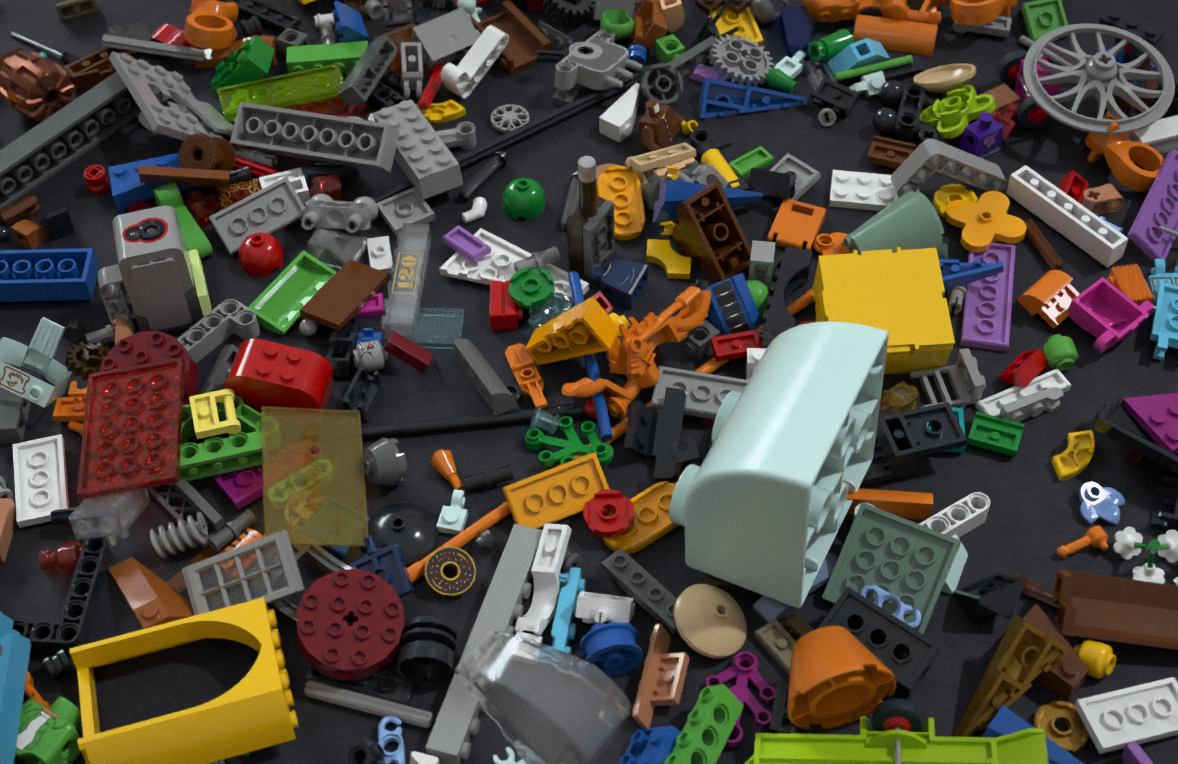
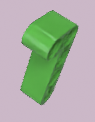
[153,181,213,259]

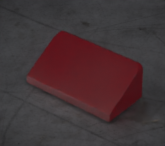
[383,330,433,373]

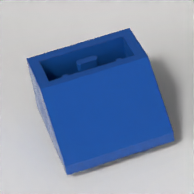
[332,1,369,46]
[619,726,681,764]

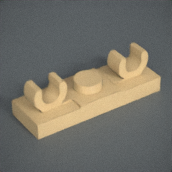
[629,142,696,180]

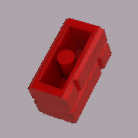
[490,280,523,331]

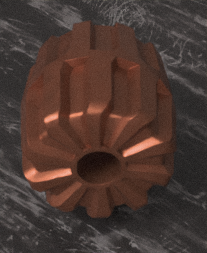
[0,51,76,123]

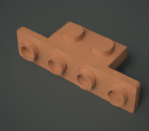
[632,623,690,729]

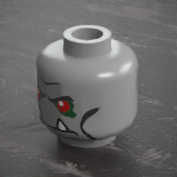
[352,340,388,372]

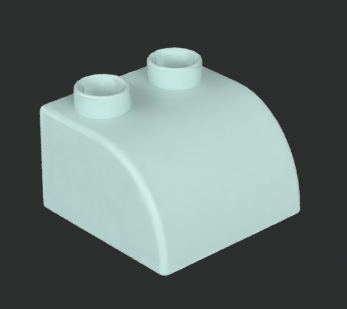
[669,321,889,608]

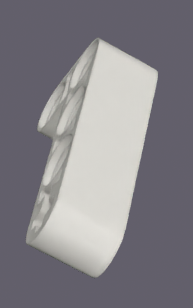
[440,25,509,98]

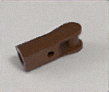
[0,195,40,226]

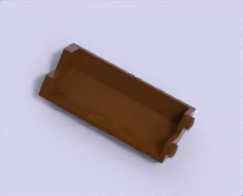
[1053,569,1178,650]

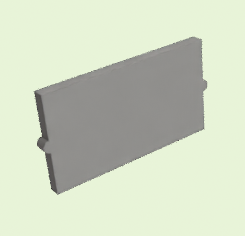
[182,97,234,136]

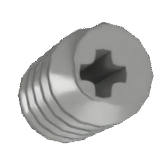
[150,512,208,558]

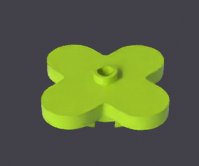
[919,85,996,139]

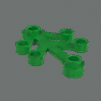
[525,416,614,467]

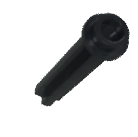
[458,151,508,201]

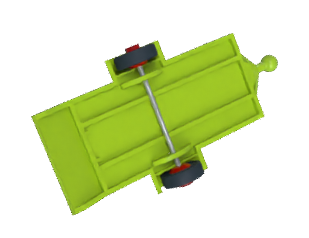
[744,699,1049,764]

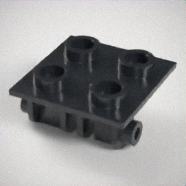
[417,0,457,24]

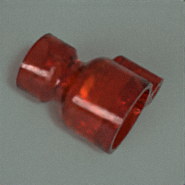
[184,192,219,227]
[39,539,83,571]

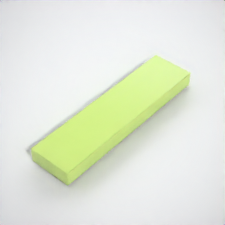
[188,249,212,316]

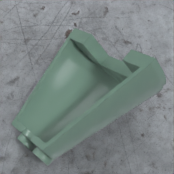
[843,190,948,259]

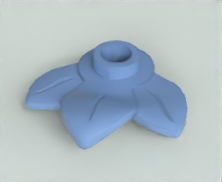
[1079,482,1125,525]

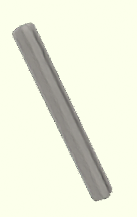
[102,35,205,61]
[304,681,433,728]

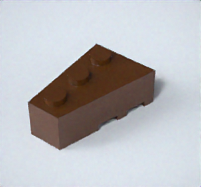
[1023,604,1090,702]

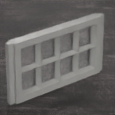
[182,530,305,615]

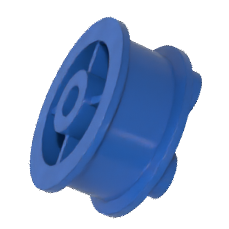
[580,623,643,678]

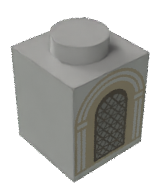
[691,164,728,187]

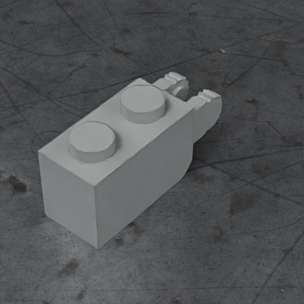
[400,42,423,98]

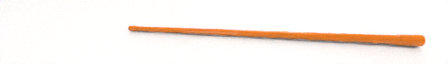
[407,287,815,583]

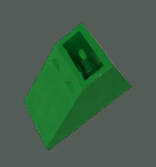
[210,34,275,94]

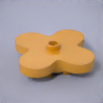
[945,191,1026,253]

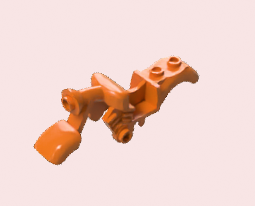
[802,0,951,25]
[562,286,711,420]

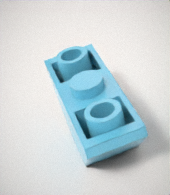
[827,38,890,77]

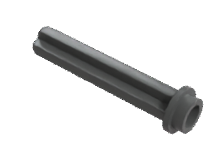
[561,171,579,229]

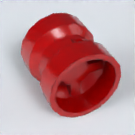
[83,165,110,195]

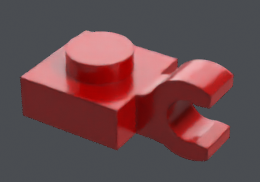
[993,102,1018,142]

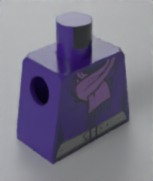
[958,113,1003,159]

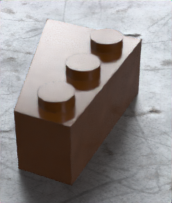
[63,47,135,96]

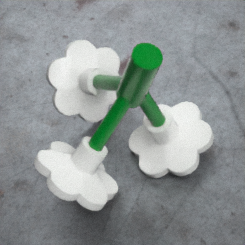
[1113,527,1178,584]

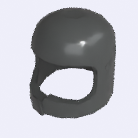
[751,0,790,24]

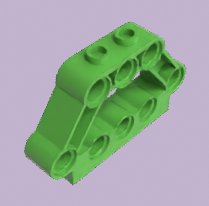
[145,395,282,485]

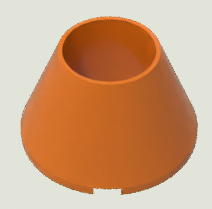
[787,626,896,729]

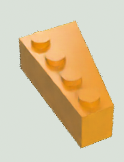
[525,296,619,365]

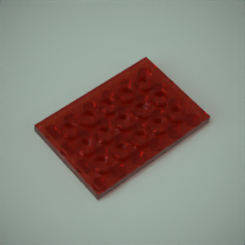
[77,357,185,499]

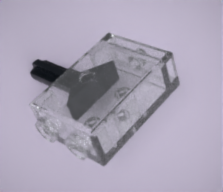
[50,480,150,546]

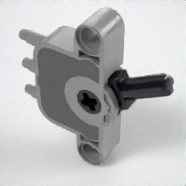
[536,30,643,90]

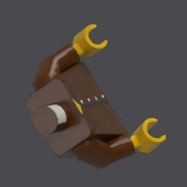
[639,99,698,152]

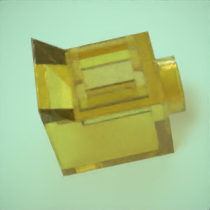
[880,381,919,414]

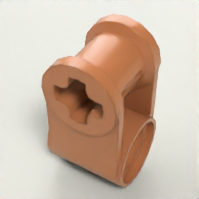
[1081,184,1125,216]

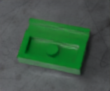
[967,411,1025,457]

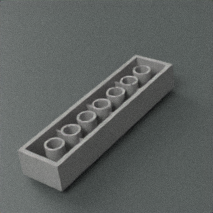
[230,102,400,173]

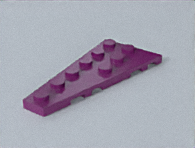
[1120,393,1178,454]

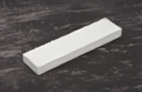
[976,368,1071,417]

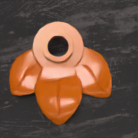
[813,232,853,255]

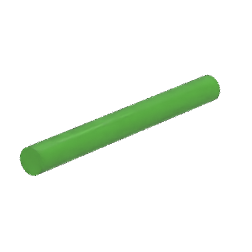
[834,55,913,81]

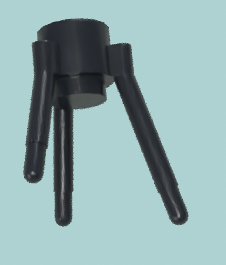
[697,0,739,42]

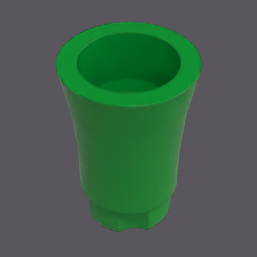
[808,29,854,61]

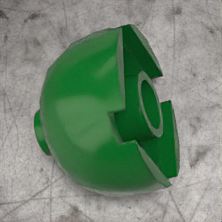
[503,178,546,220]

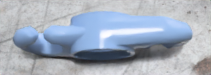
[859,585,922,629]
[378,715,405,764]

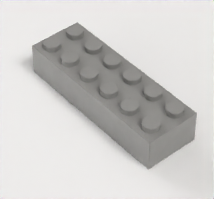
[373,99,463,199]

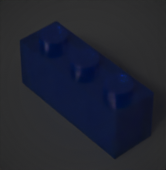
[779,5,815,61]

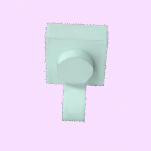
[774,50,806,79]
[849,71,886,97]
[436,489,468,535]

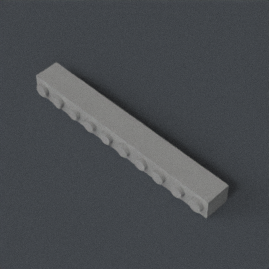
[425,523,543,764]

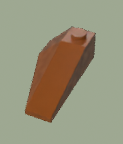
[195,36,279,68]
[108,557,195,629]

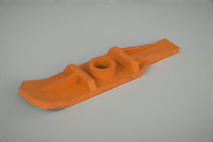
[505,343,548,409]

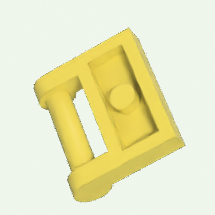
[189,389,241,439]

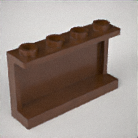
[471,0,551,76]

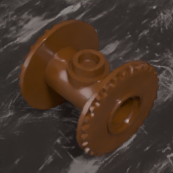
[179,133,236,171]

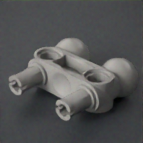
[301,193,379,233]

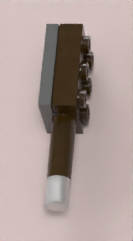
[566,156,615,278]

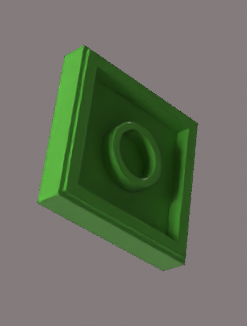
[1020,0,1069,42]

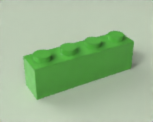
[286,41,368,78]

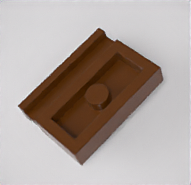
[866,136,916,169]

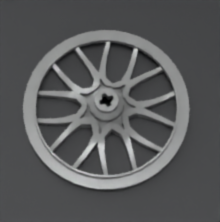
[1023,23,1175,134]

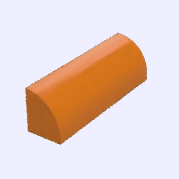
[853,14,938,56]
[846,488,933,520]

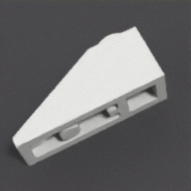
[599,83,640,143]

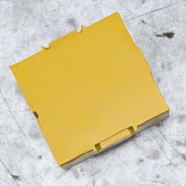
[812,247,955,375]

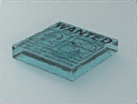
[413,307,465,349]

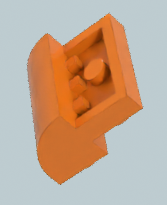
[1017,270,1079,329]

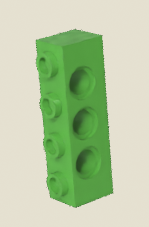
[664,684,744,764]

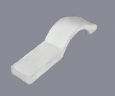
[514,523,572,635]

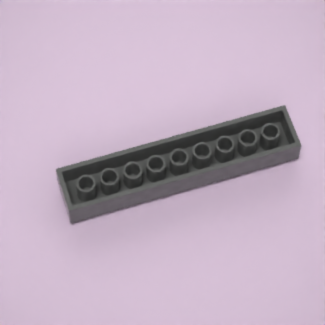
[0,72,141,211]

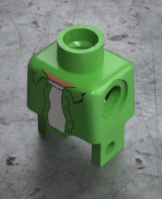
[15,697,82,764]

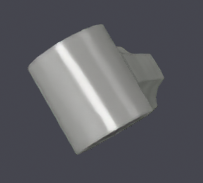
[435,122,477,150]

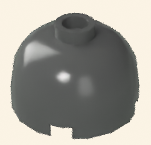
[641,63,683,105]

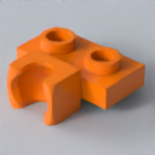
[53,380,106,422]

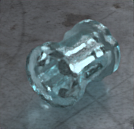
[530,407,561,436]

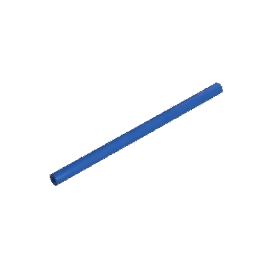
[568,271,613,442]

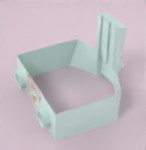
[0,317,72,408]

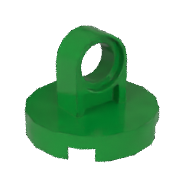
[508,267,555,312]

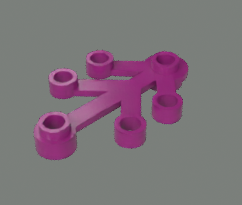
[706,651,776,748]

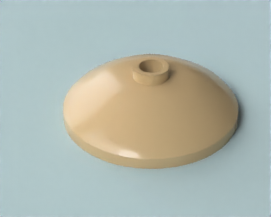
[913,63,976,95]
[674,584,747,659]

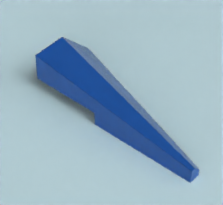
[699,78,808,118]

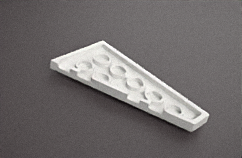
[439,228,589,303]

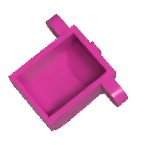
[1068,277,1156,353]

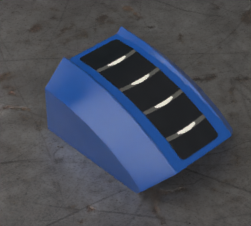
[702,273,761,336]

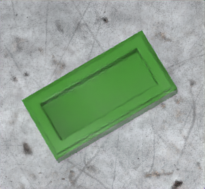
[728,146,774,179]

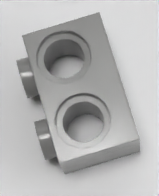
[749,240,775,293]

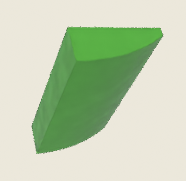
[248,250,337,335]

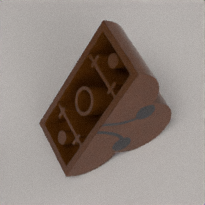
[673,181,751,282]

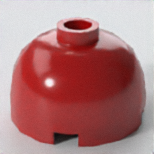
[238,232,284,277]

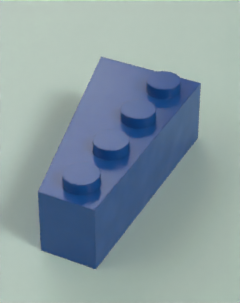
[109,153,192,214]

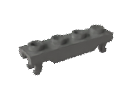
[601,548,678,635]

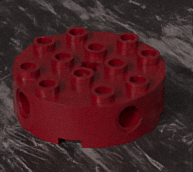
[97,331,199,428]
[296,569,405,681]

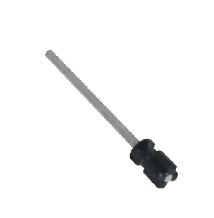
[11,32,80,64]

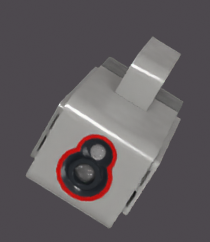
[97,205,203,333]

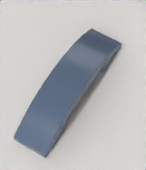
[753,552,838,623]

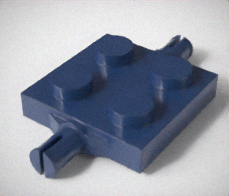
[349,535,414,598]

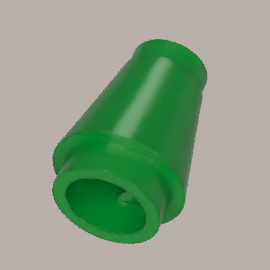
[765,68,797,93]

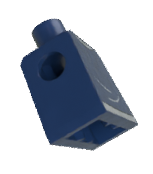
[591,259,648,310]

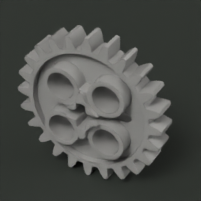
[708,34,774,87]

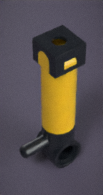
[690,129,749,208]

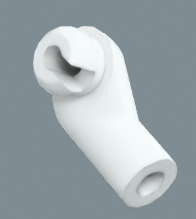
[461,197,487,224]

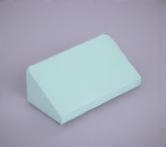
[942,535,968,594]

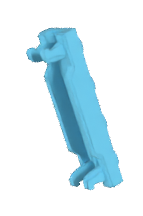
[539,567,586,672]

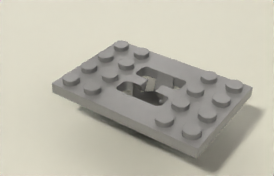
[109,51,222,141]

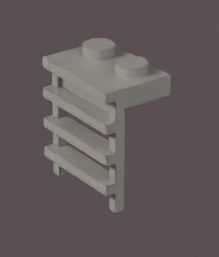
[910,348,986,408]

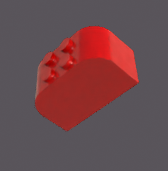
[225,339,333,428]

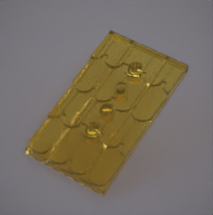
[261,406,368,547]

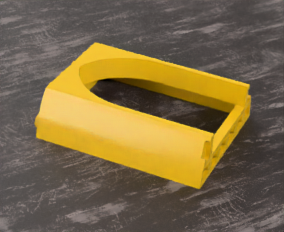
[70,597,299,764]

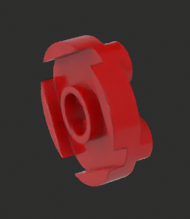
[583,490,635,538]

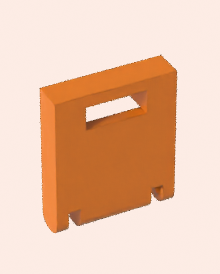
[767,198,826,251]

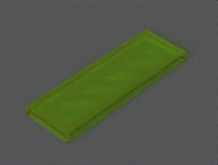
[216,64,344,120]

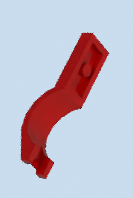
[710,320,813,362]

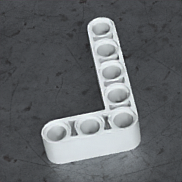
[852,492,990,537]

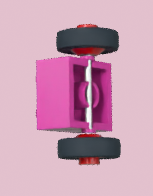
[997,51,1061,129]

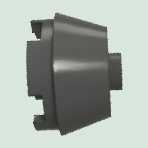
[362,437,407,486]

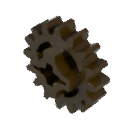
[65,341,110,382]

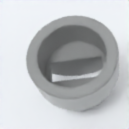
[818,108,836,126]

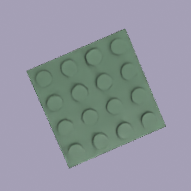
[822,502,961,634]

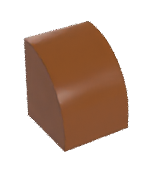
[11,220,51,250]

